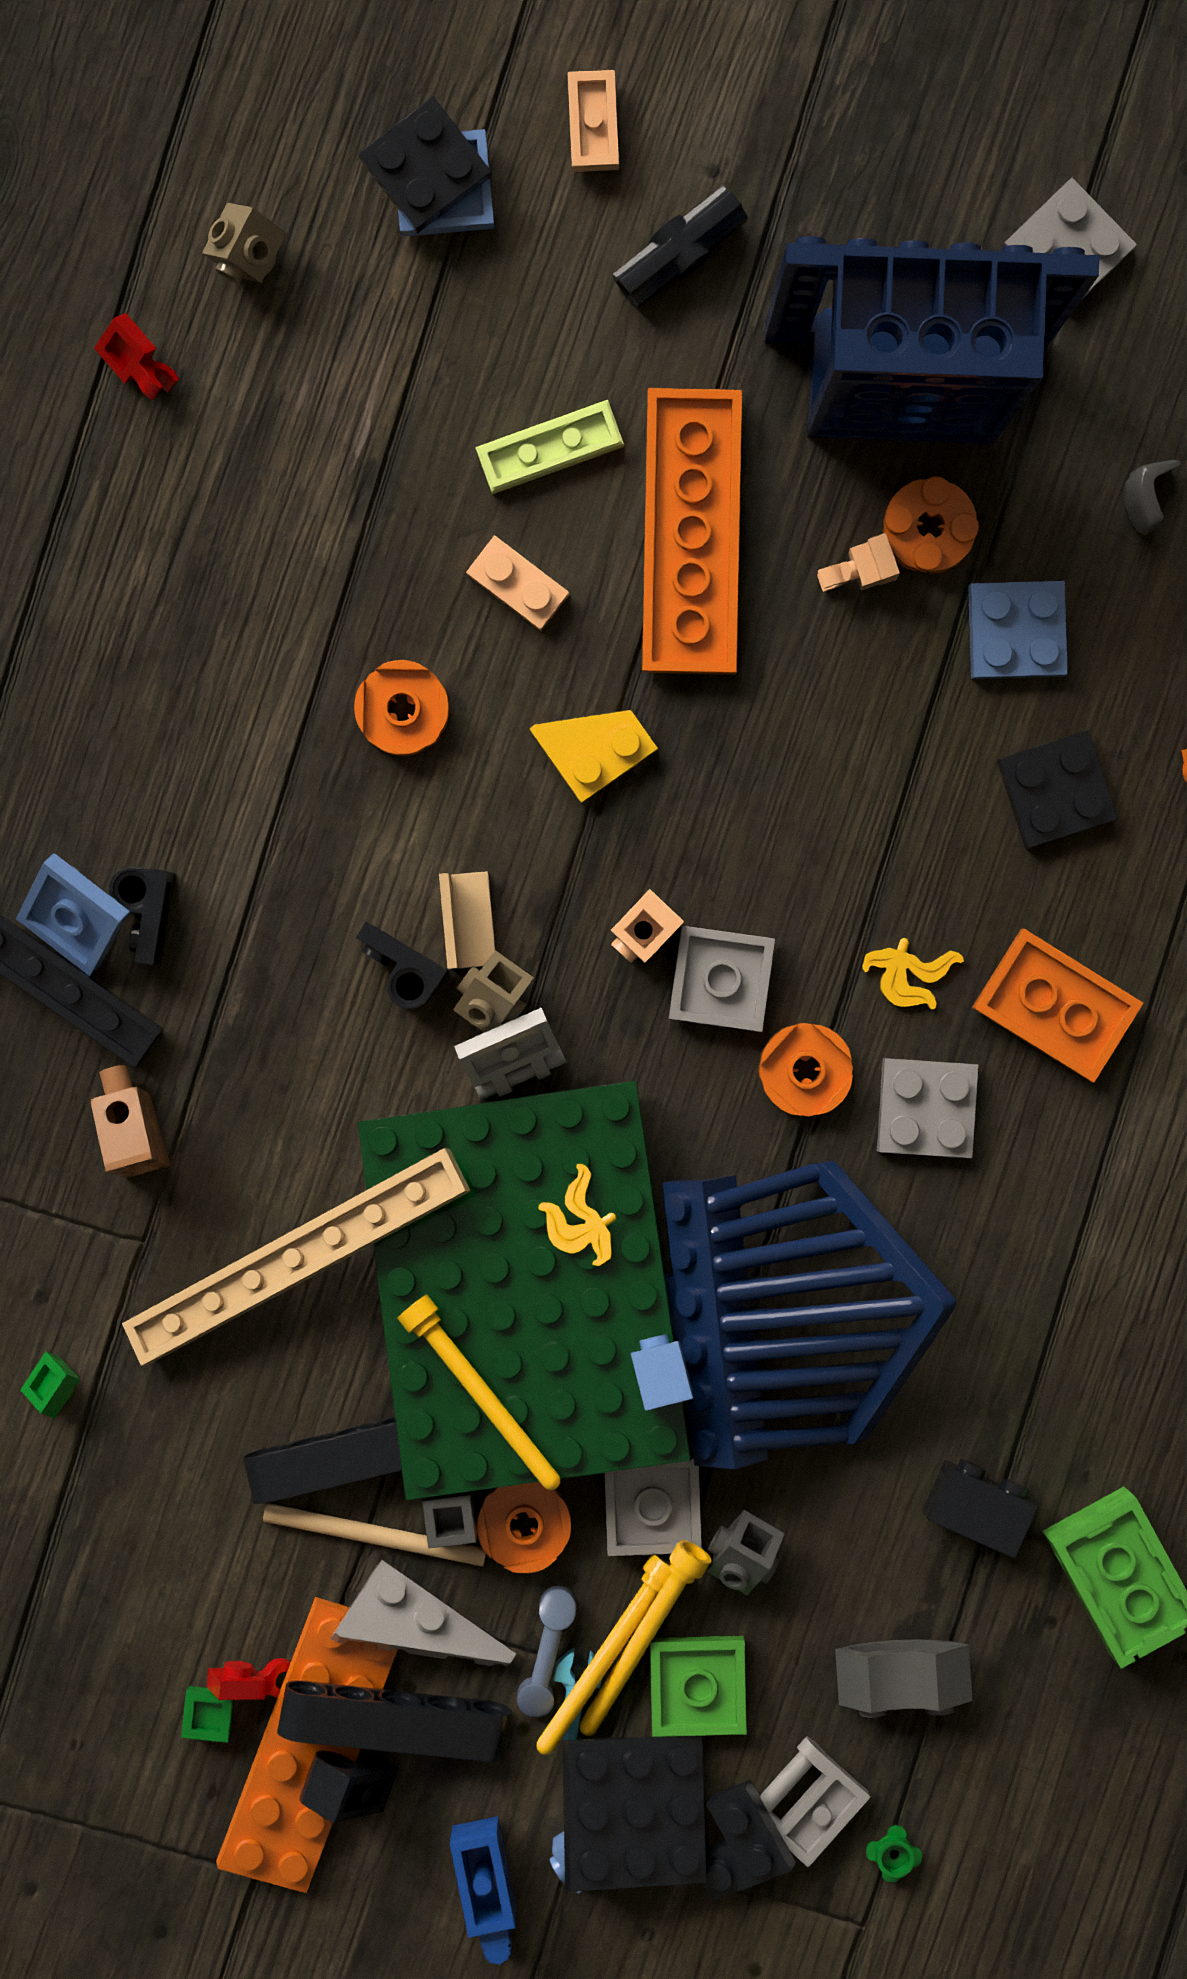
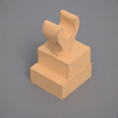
[817,533,900,592]

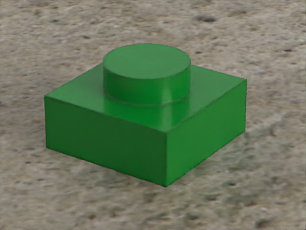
[20,1351,81,1419]
[181,1686,234,1743]

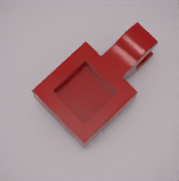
[94,313,179,400]
[206,1658,291,1700]

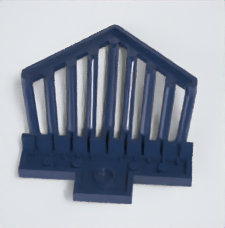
[663,1161,956,1469]

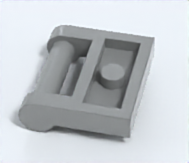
[760,1736,871,1867]

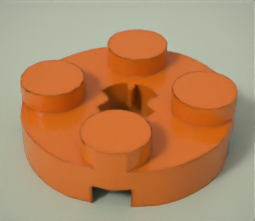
[883,476,979,574]
[354,660,449,756]
[758,1023,853,1117]
[477,1482,571,1573]

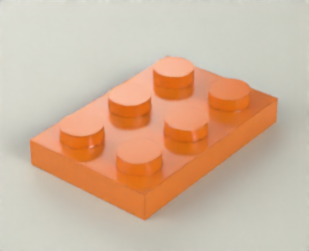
[972,928,1143,1083]

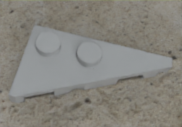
[331,1560,516,1666]

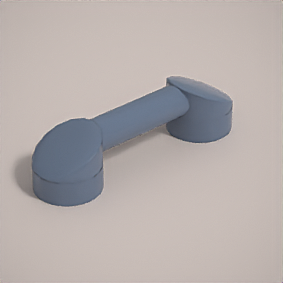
[517,1586,577,1717]

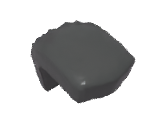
[1123,460,1181,535]

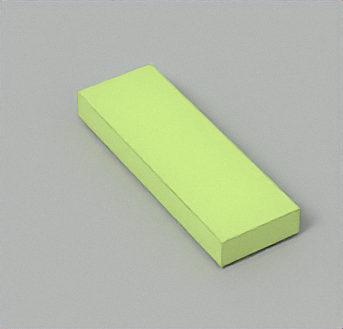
[476,400,624,494]

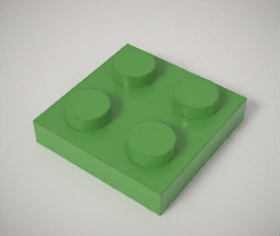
[650,1636,747,1737]

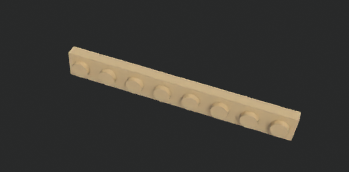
[122,1148,470,1366]

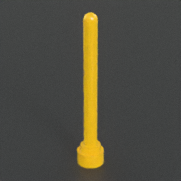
[397,1294,560,1490]
[579,1540,712,1736]
[536,1554,671,1755]

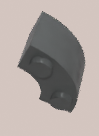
[835,1639,973,1718]

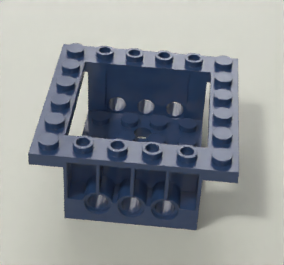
[764,236,1100,445]

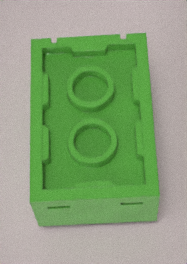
[1042,1487,1187,1668]

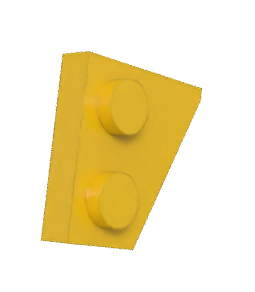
[529,710,658,804]

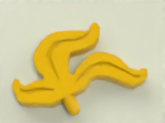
[862,938,964,1009]
[538,1164,616,1266]

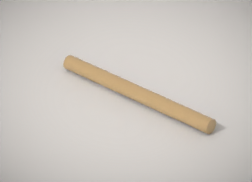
[263,1503,486,1567]

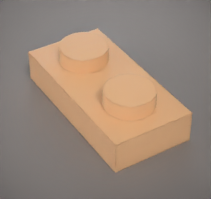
[568,70,619,172]
[466,535,569,632]

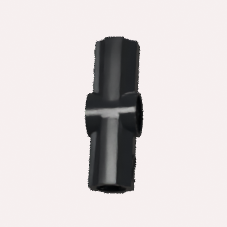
[613,186,748,309]

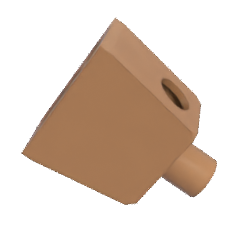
[91,1065,171,1179]

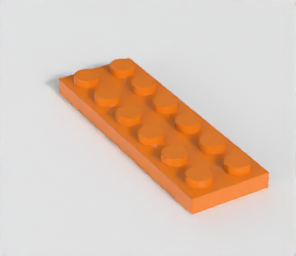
[642,388,742,675]
[216,1597,398,1893]

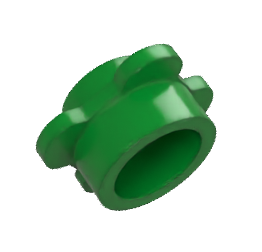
[866,1825,922,1883]

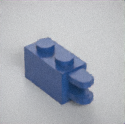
[450,1816,517,1965]

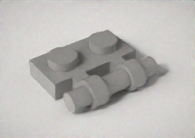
[454,1008,567,1101]

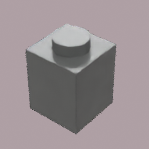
[422,1491,477,1549]

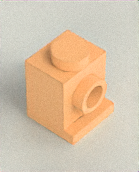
[611,889,684,963]

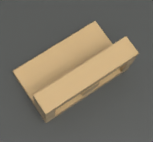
[439,871,496,969]

